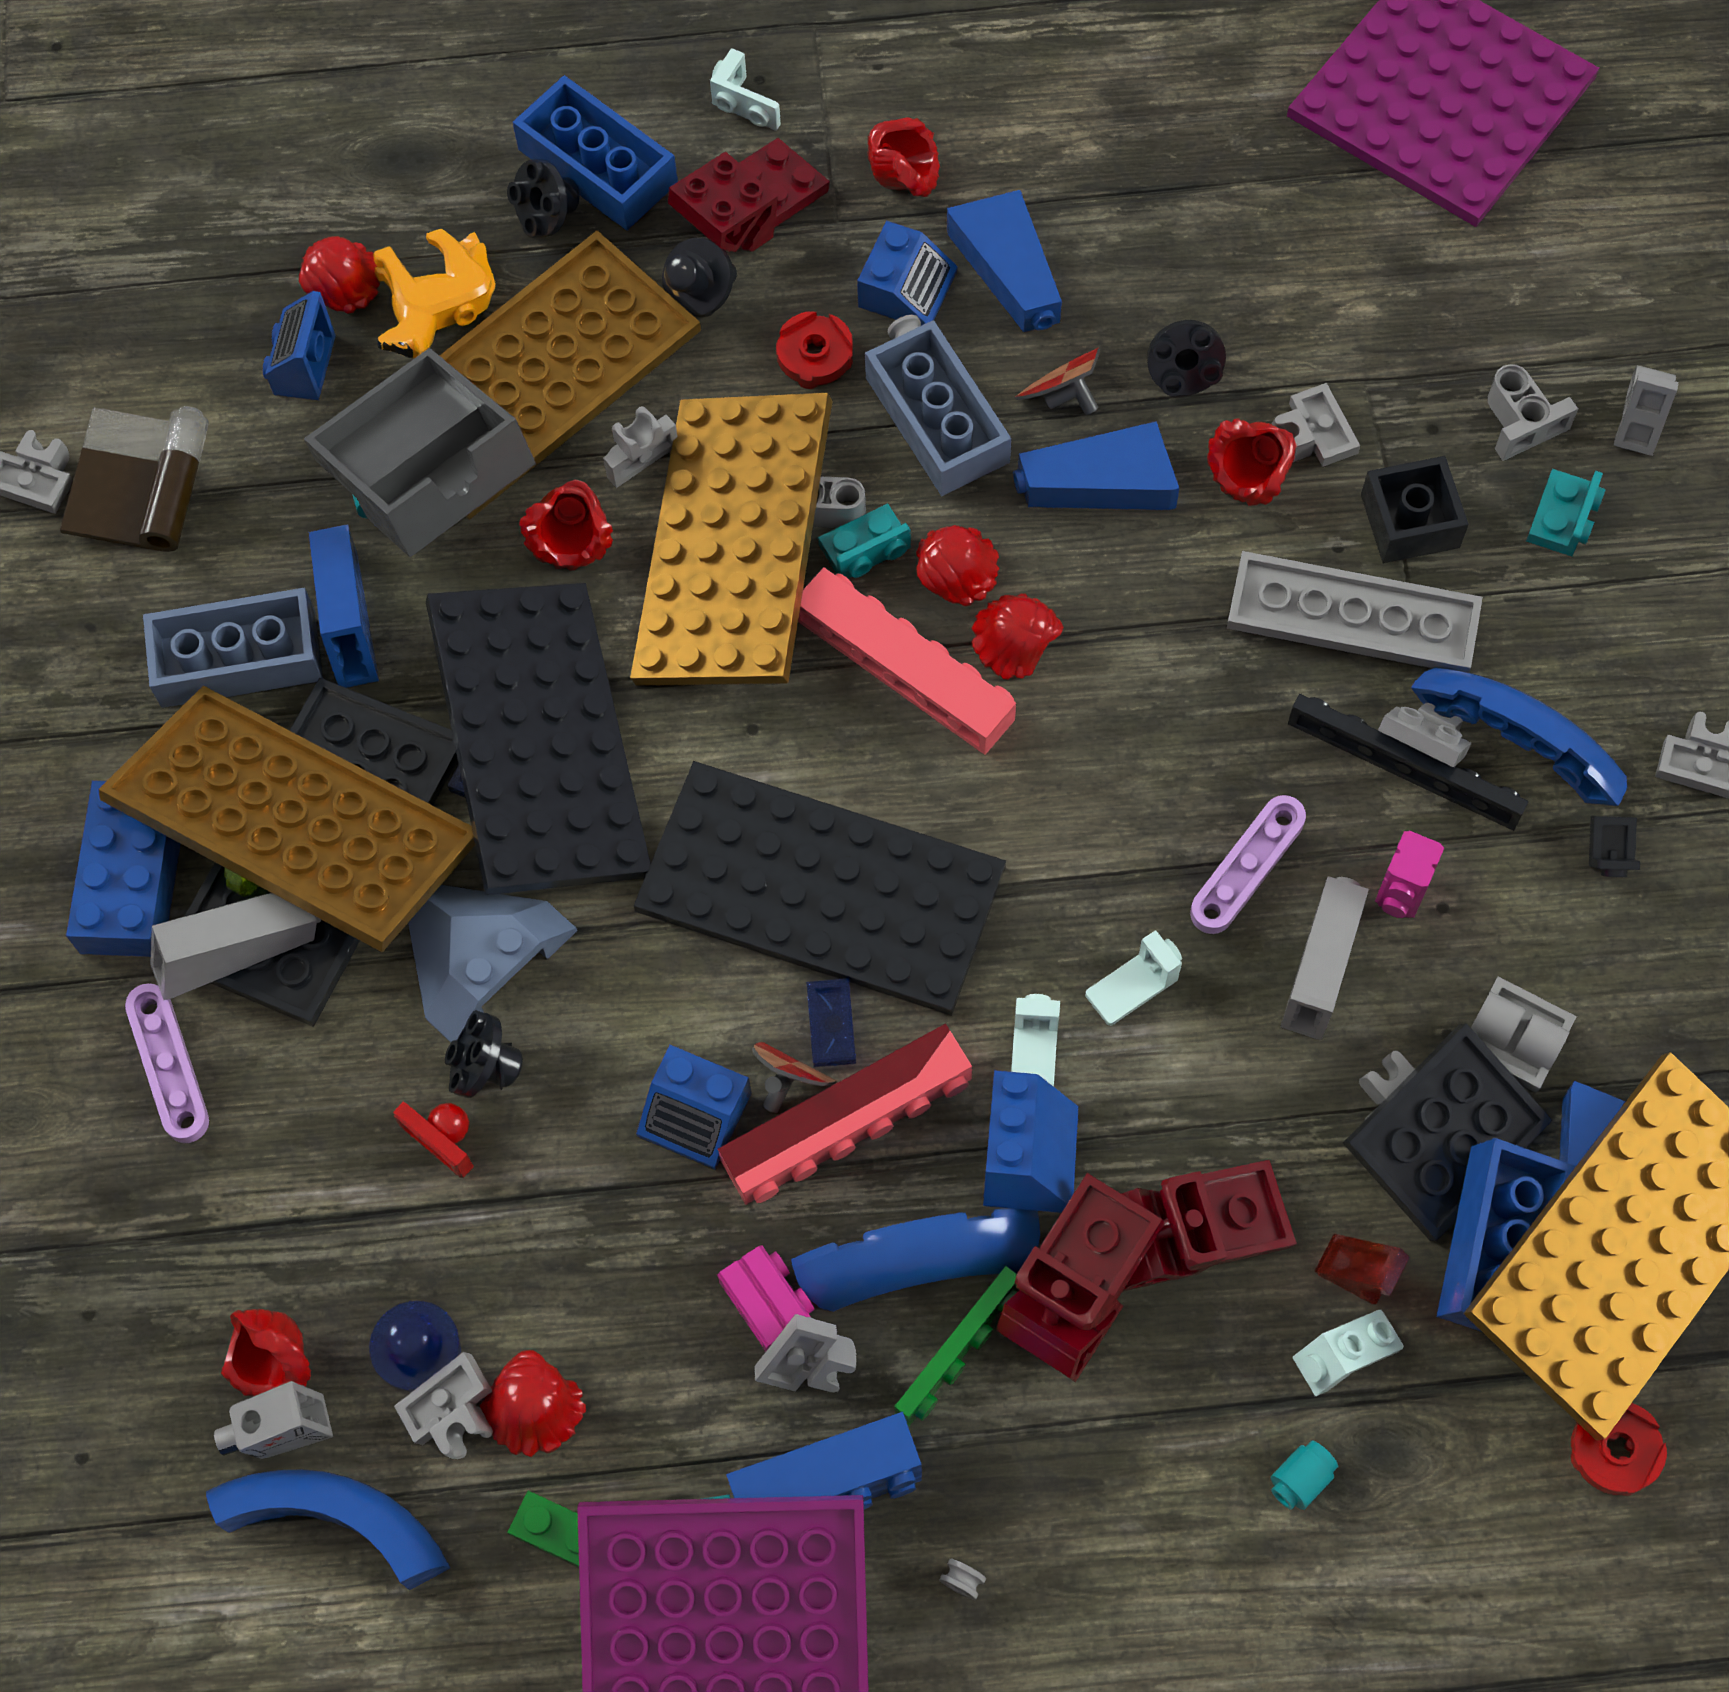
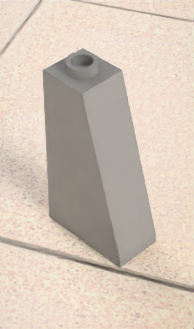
[1280,876,1369,1040]
[150,893,321,1000]

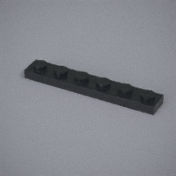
[1288,693,1529,831]

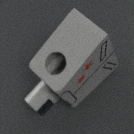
[214,1381,333,1459]

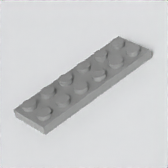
[1227,551,1483,673]

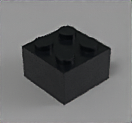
[1361,456,1469,564]

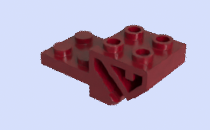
[668,138,830,253]
[1122,1160,1297,1292]
[996,1173,1165,1382]

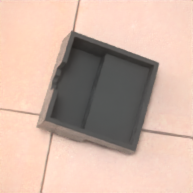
[304,348,536,557]

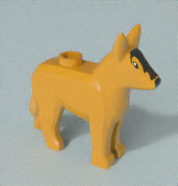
[373,229,495,359]

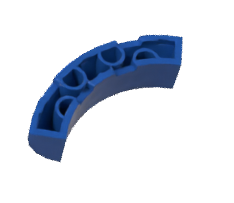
[1411,668,1627,806]
[791,1209,1040,1312]
[206,1469,451,1590]

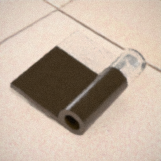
[60,406,209,552]

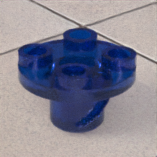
[369,1301,461,1393]

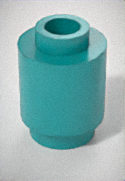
[1270,1440,1338,1510]

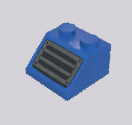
[857,220,958,326]
[263,291,336,400]
[636,1045,752,1170]

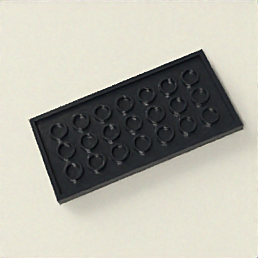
[426,583,651,895]
[184,678,458,1027]
[633,761,1006,1016]

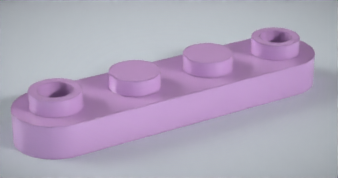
[1190,795,1306,934]
[125,984,209,1143]

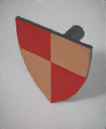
[1015,347,1100,415]
[752,1042,837,1113]

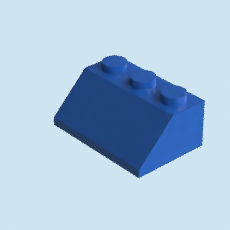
[983,1070,1078,1213]

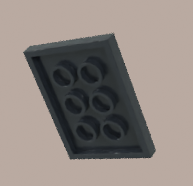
[1343,1023,1552,1241]

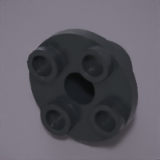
[507,159,580,237]
[662,238,737,317]
[1147,320,1226,397]
[445,1010,523,1098]

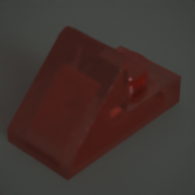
[1315,1234,1410,1305]

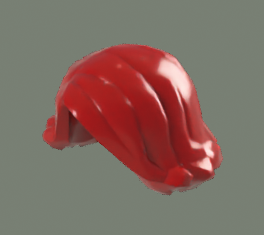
[868,117,940,197]
[299,236,380,314]
[1207,418,1297,506]
[519,479,613,571]
[916,525,1000,607]
[971,593,1064,680]
[221,1309,311,1397]
[480,1350,586,1457]

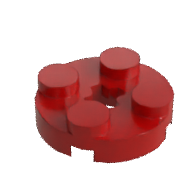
[776,312,853,389]
[1570,1403,1667,1496]

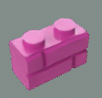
[1375,830,1444,918]
[717,1245,815,1352]

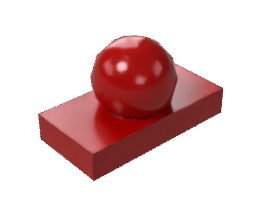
[393,1101,474,1178]

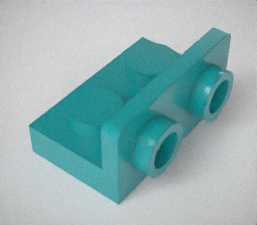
[1526,469,1606,557]
[818,503,911,578]

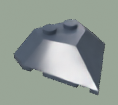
[408,885,577,1043]

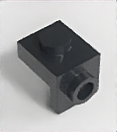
[1589,815,1640,877]

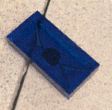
[806,978,856,1068]

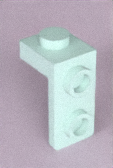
[710,48,781,131]
[1085,930,1182,1026]
[1011,994,1060,1086]
[1292,1310,1404,1397]

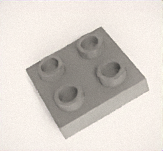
[1471,976,1577,1094]

